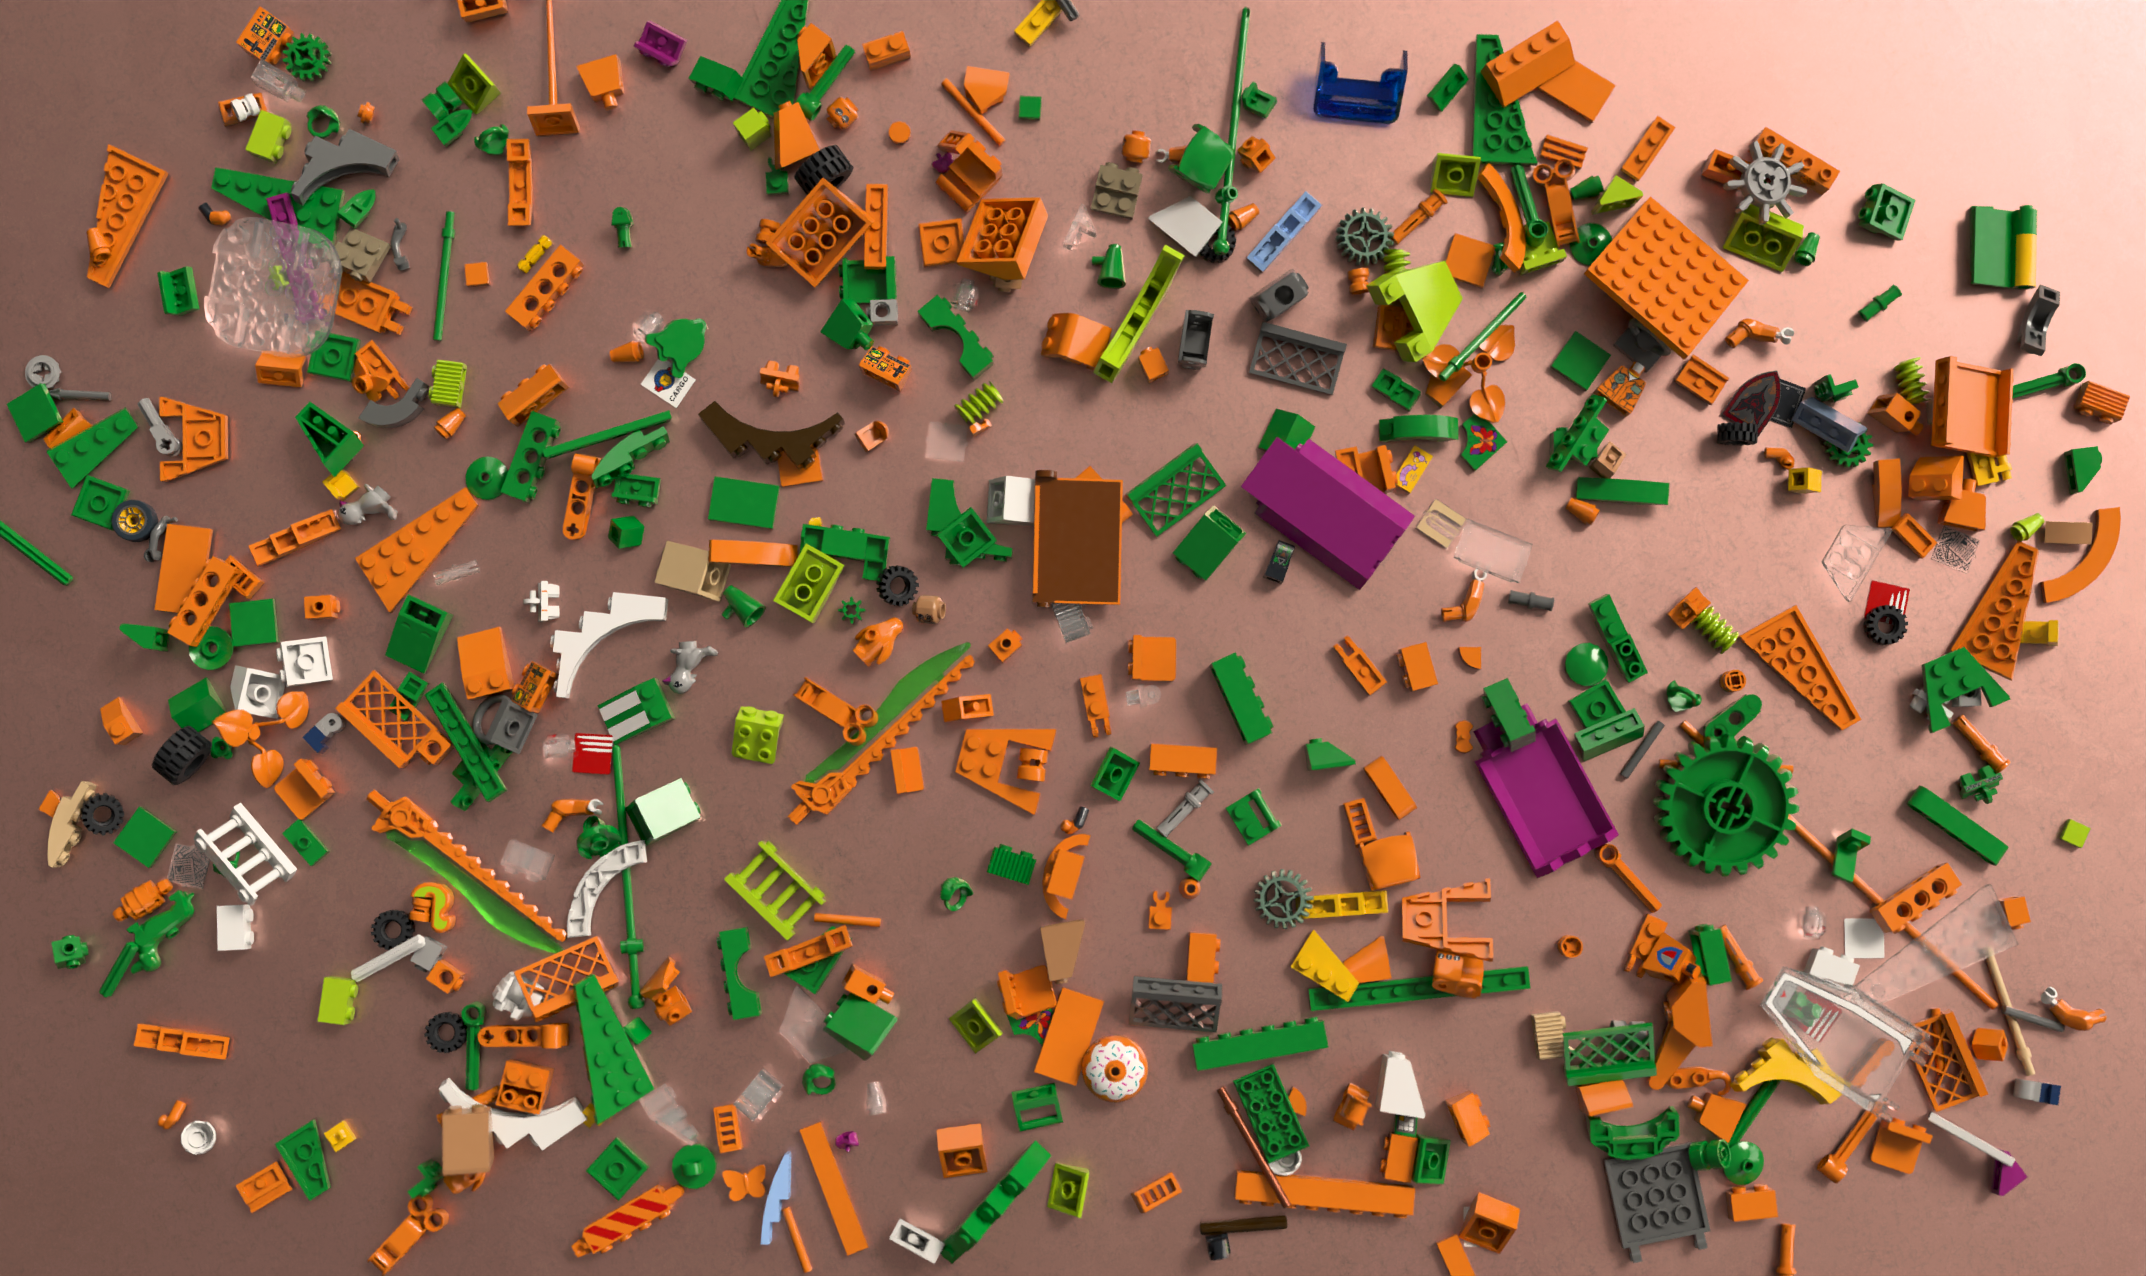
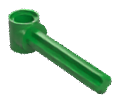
[795,45,855,121]
[1511,165,1548,247]
[2012,363,2086,399]
[1132,819,1212,882]
[461,1001,487,1090]

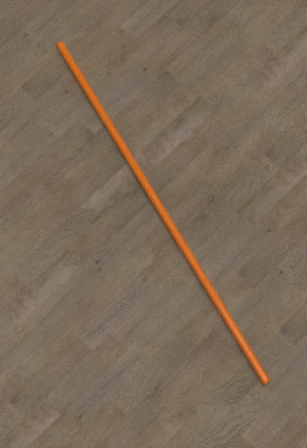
[1679,720,1998,1010]

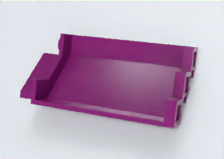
[1241,437,1415,590]
[1473,703,1619,878]

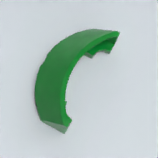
[1585,1106,1680,1160]

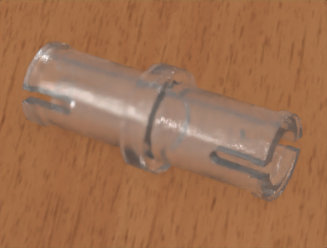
[433,559,480,586]

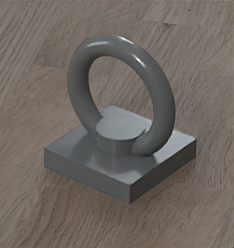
[1613,318,1672,373]
[472,694,538,754]

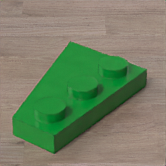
[784,926,852,994]
[275,1119,331,1201]

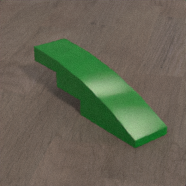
[1576,477,1670,505]

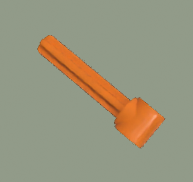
[1594,843,1662,913]
[1817,1106,1881,1184]

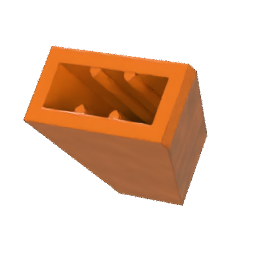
[774,101,820,170]

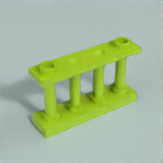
[724,841,826,941]

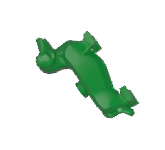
[126,890,195,974]

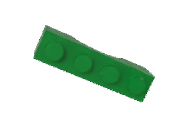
[918,294,994,381]
[717,927,762,1020]

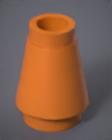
[1228,203,1260,231]
[86,228,112,262]
[610,340,644,363]
[434,407,466,440]
[1565,498,1600,525]
[1179,877,1201,899]

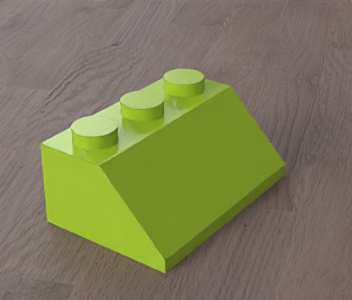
[1723,203,1804,272]

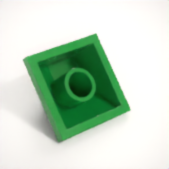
[1304,738,1356,771]

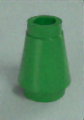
[1570,175,1604,201]
[1794,232,1820,266]

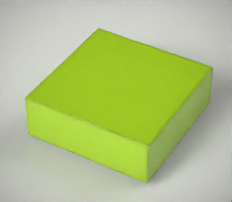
[2059,819,2091,848]

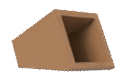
[1040,919,1085,984]
[443,1104,494,1175]

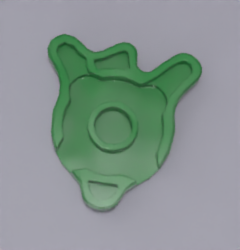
[645,318,707,378]

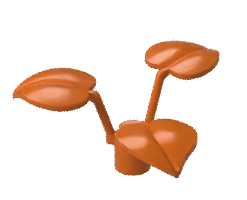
[1422,325,1515,423]
[213,691,309,788]

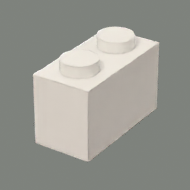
[217,904,254,951]
[1803,946,1860,990]
[889,1219,945,1264]

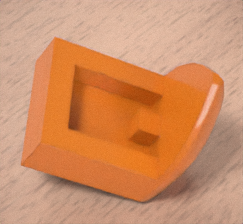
[854,421,888,452]

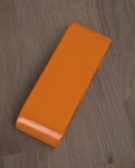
[1363,756,1417,820]

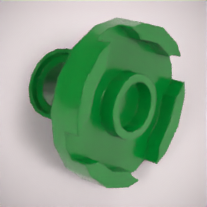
[576,816,621,859]
[672,1143,717,1189]

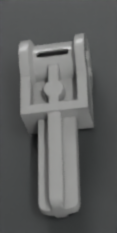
[137,398,183,457]

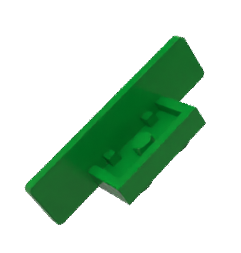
[1546,395,1609,472]
[451,741,513,811]

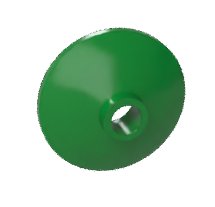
[1570,223,1612,266]
[465,457,508,500]
[189,626,233,670]
[1723,1141,1764,1185]

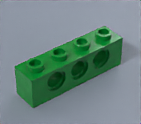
[500,411,561,503]

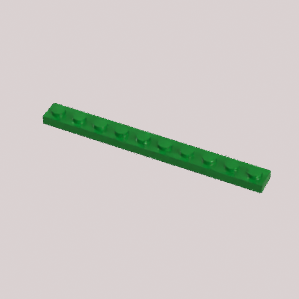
[1308,966,1531,1011]

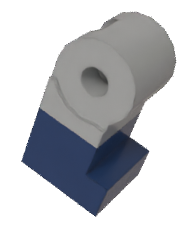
[302,713,346,754]
[2013,1079,2061,1106]

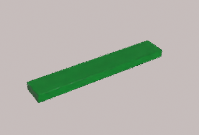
[542,410,672,460]
[425,683,507,803]

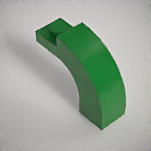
[1379,415,1458,442]

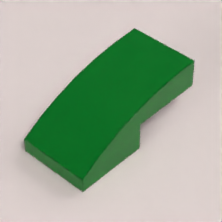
[1372,368,1421,412]
[389,671,429,722]

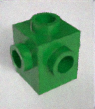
[51,935,89,969]

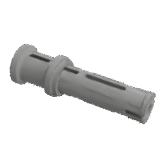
[1156,779,1214,838]

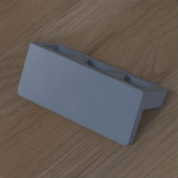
[1792,397,1867,453]

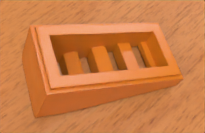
[218,93,267,127]
[225,555,265,599]
[1343,798,1377,848]
[714,1103,743,1153]
[1131,1172,1182,1213]

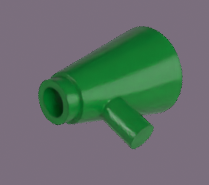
[1092,244,1126,289]
[722,585,766,627]

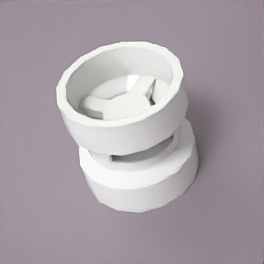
[230,93,260,122]

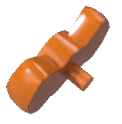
[1455,720,1473,754]

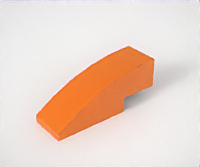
[1872,458,1902,528]

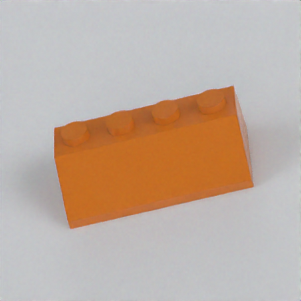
[1481,20,1576,108]

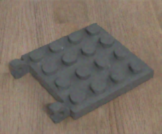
[1603,1142,1710,1263]

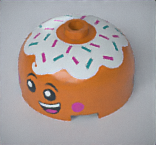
[1082,1035,1148,1103]

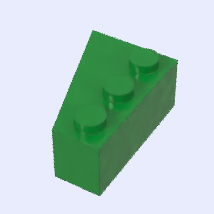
[295,402,364,478]
[1481,678,1535,752]

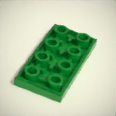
[1233,1064,1310,1164]

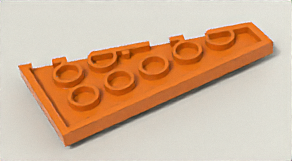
[355,487,479,613]

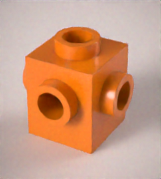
[1237,136,1276,173]
[654,985,692,1026]

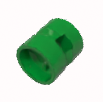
[422,81,463,122]
[1689,1139,1731,1171]

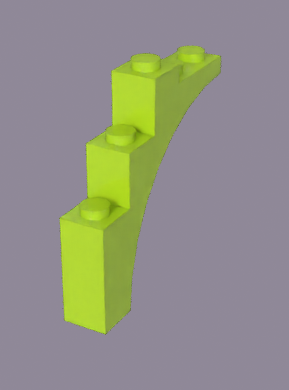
[1093,245,1185,383]

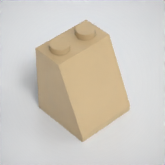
[654,541,731,602]

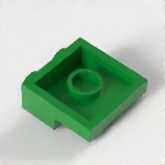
[1858,183,1916,241]

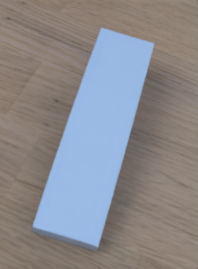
[1247,191,1323,272]
[761,1151,791,1245]

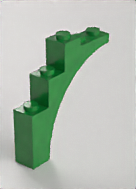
[940,1140,1052,1264]

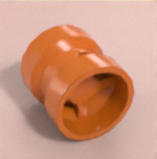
[755,219,781,246]
[1347,268,1369,295]
[1719,670,1746,692]
[408,897,432,922]
[1557,935,1583,958]

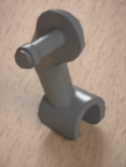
[390,218,410,271]
[144,516,178,562]

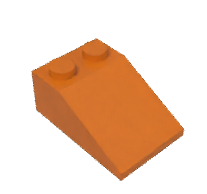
[457,627,515,701]

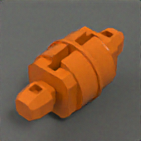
[112,879,173,922]

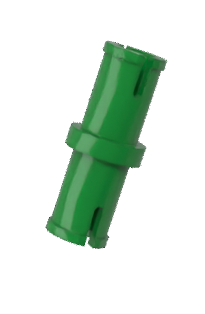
[1858,284,1902,322]

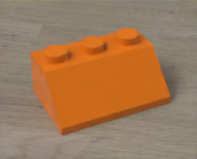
[797,23,837,91]
[497,363,569,427]

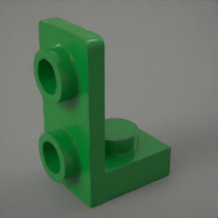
[1832,828,1871,883]

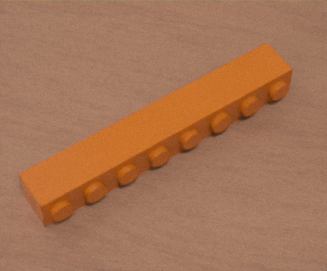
[1234,1169,1415,1218]

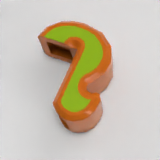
[411,882,456,933]

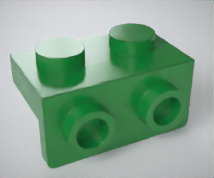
[157,266,200,316]
[1814,374,1859,402]
[611,474,661,508]
[408,1159,444,1199]

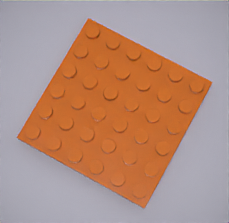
[1584,196,1749,360]

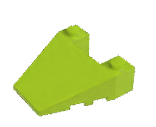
[1366,261,1463,362]

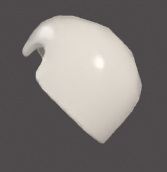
[181,1121,216,1155]
[1266,1151,1302,1176]

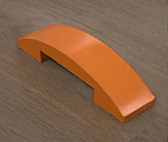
[507,139,533,226]
[763,925,853,977]

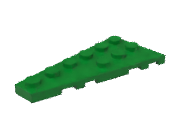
[733,0,809,119]
[1472,34,1538,166]
[211,167,345,254]
[573,974,654,1125]

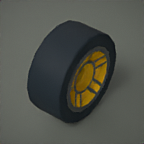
[111,500,158,542]

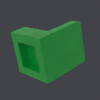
[608,516,645,549]

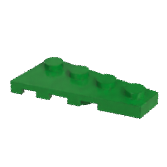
[47,407,138,489]

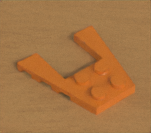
[955,729,1056,815]
[1402,878,1493,962]

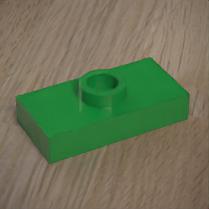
[1427,63,1469,111]
[282,819,330,866]

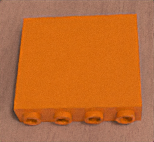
[1931,356,2014,458]

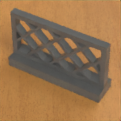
[1249,322,1347,395]
[1129,976,1222,1033]

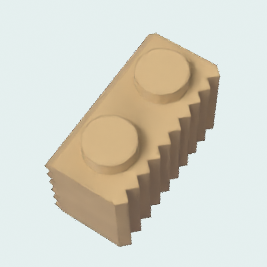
[1531,1011,1566,1060]

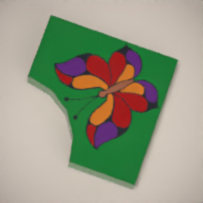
[1460,414,1507,472]
[1007,1008,1053,1046]

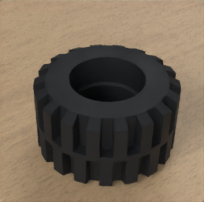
[794,145,854,195]
[152,726,212,785]

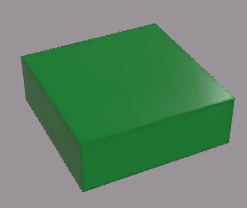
[1019,96,1042,120]

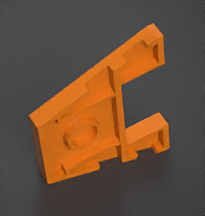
[159,397,228,482]

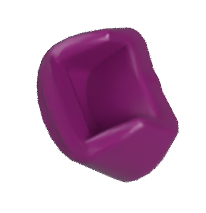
[931,152,954,173]
[835,1131,859,1152]

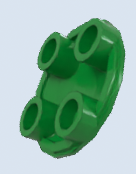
[1565,643,1609,686]

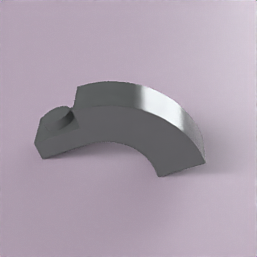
[2017,284,2060,356]
[359,378,429,428]

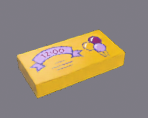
[1395,445,1433,494]

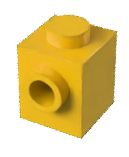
[1788,467,1822,494]

